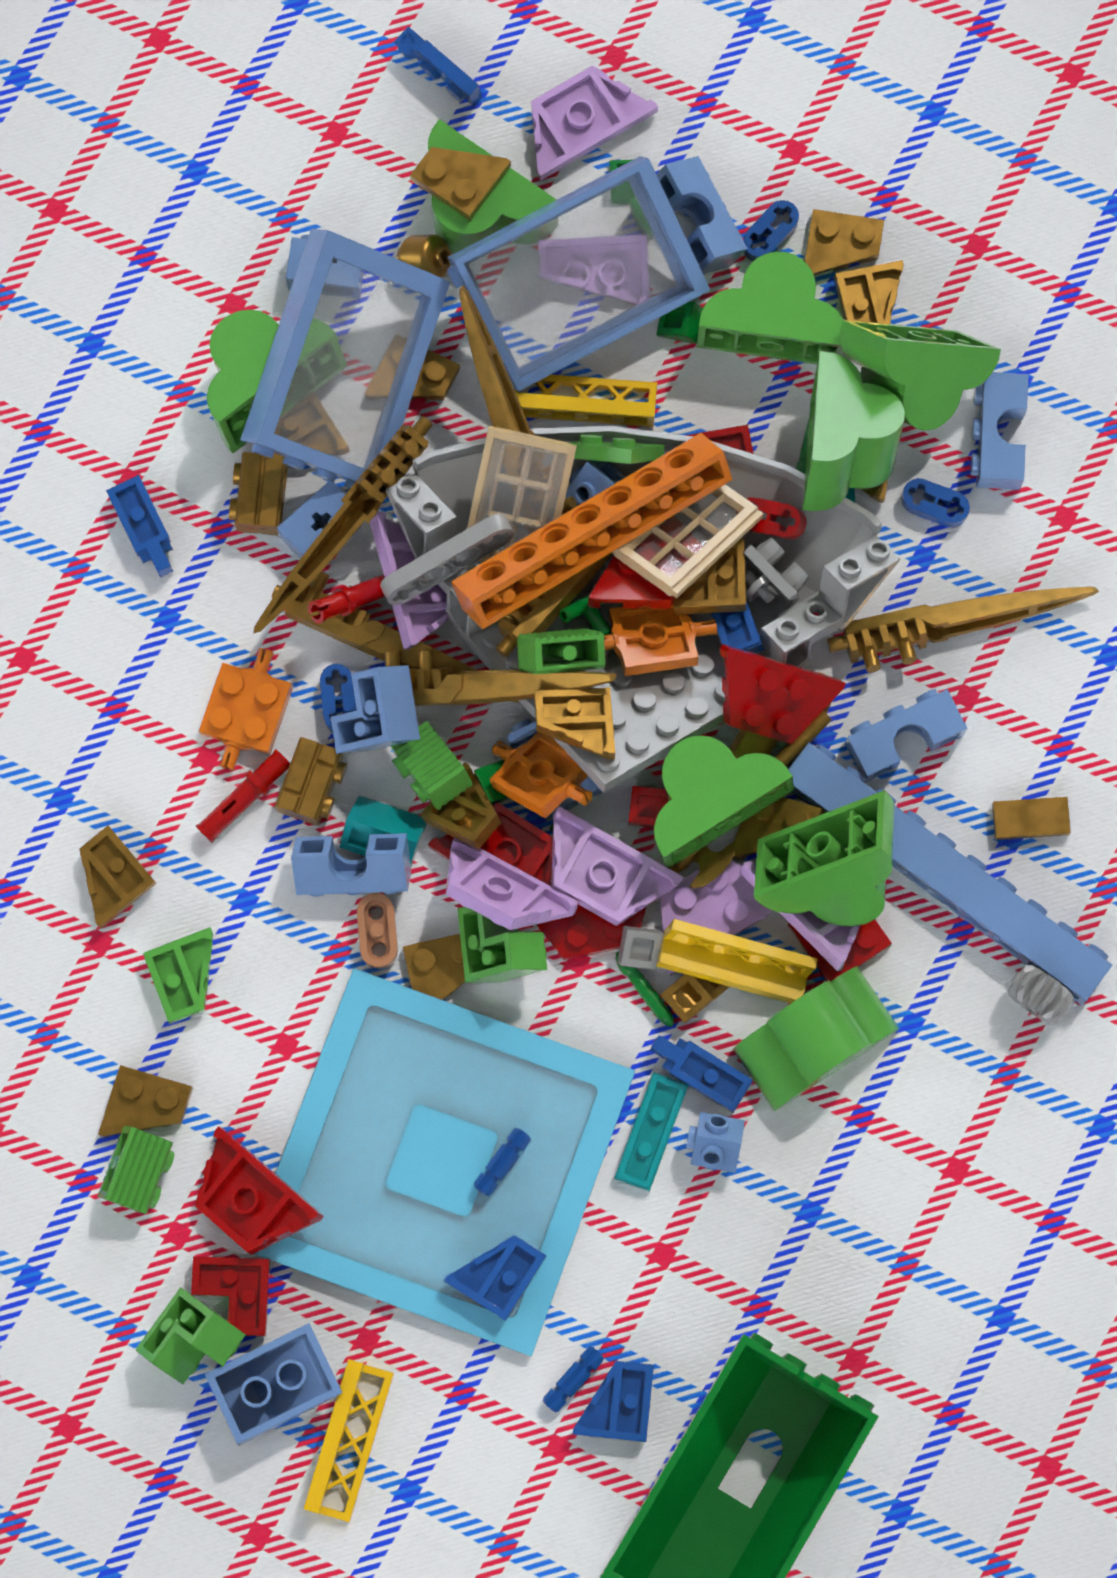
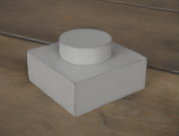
[618,926,663,970]

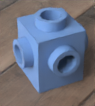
[566,460,625,506]
[686,1112,745,1173]

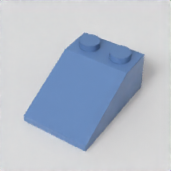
[205,1323,342,1446]

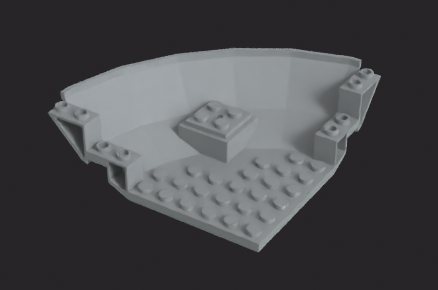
[386,426,900,793]

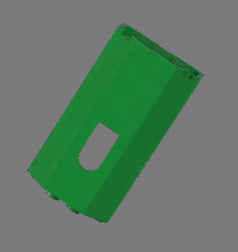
[599,1332,879,1578]

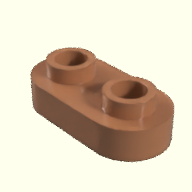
[357,893,398,969]

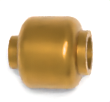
[397,234,452,278]

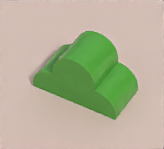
[428,119,558,254]
[697,251,844,364]
[207,310,347,454]
[840,320,1001,430]
[803,351,905,511]
[654,736,794,868]
[754,790,895,926]
[733,966,900,1112]

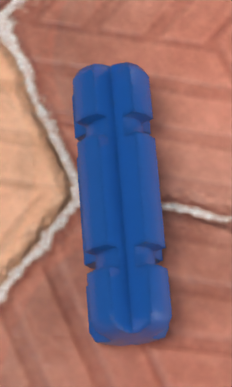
[474,1127,531,1196]
[542,1346,604,1413]

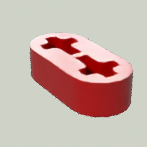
[736,497,807,539]

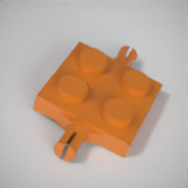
[604,603,717,676]
[199,648,294,771]
[489,732,593,819]

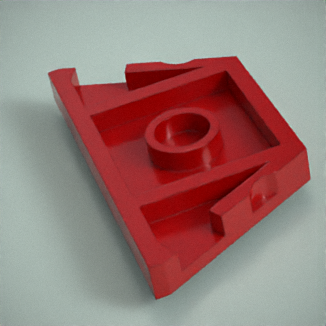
[588,515,702,609]
[720,644,846,744]
[428,802,553,923]
[535,904,647,960]
[195,1126,324,1255]

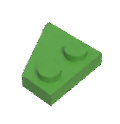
[570,435,664,464]
[143,927,214,1024]

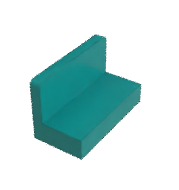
[339,796,427,867]

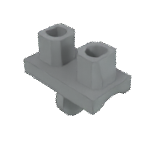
[743,538,809,607]

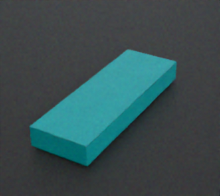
[614,1072,689,1192]

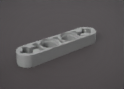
[380,514,514,605]

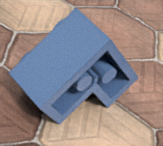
[331,665,420,754]

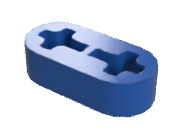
[743,200,799,261]
[901,478,970,528]
[320,664,357,733]

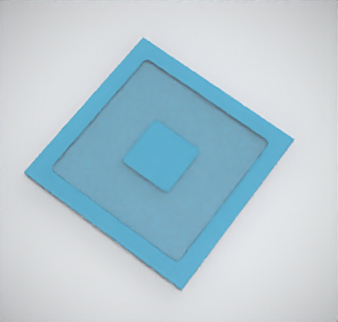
[255,968,635,1357]

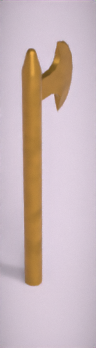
[670,710,832,888]

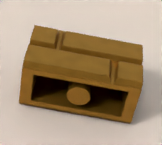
[229,452,288,535]
[275,737,347,826]

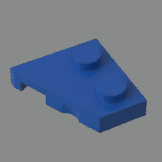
[443,1235,547,1321]
[573,1361,654,1442]

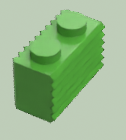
[517,628,605,675]
[390,721,473,809]
[98,1126,175,1214]

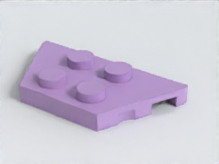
[531,66,658,181]
[370,511,450,650]
[551,806,684,926]
[446,838,579,930]
[659,860,775,976]
[739,861,860,971]

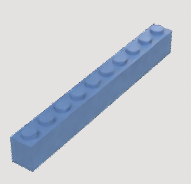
[789,743,1113,1006]

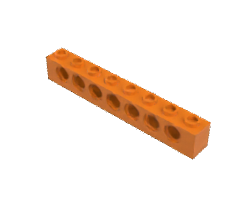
[451,433,733,629]

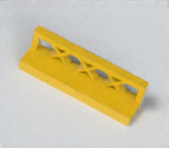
[515,374,657,427]
[656,919,817,1003]
[303,1359,394,1522]

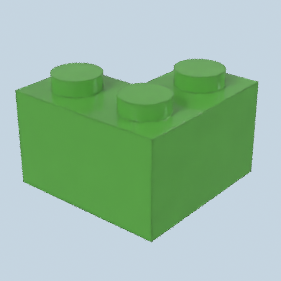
[457,907,547,983]
[135,1287,246,1384]

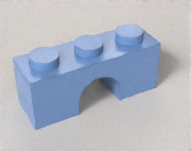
[656,156,747,274]
[970,372,1029,490]
[845,689,968,783]
[291,833,411,897]

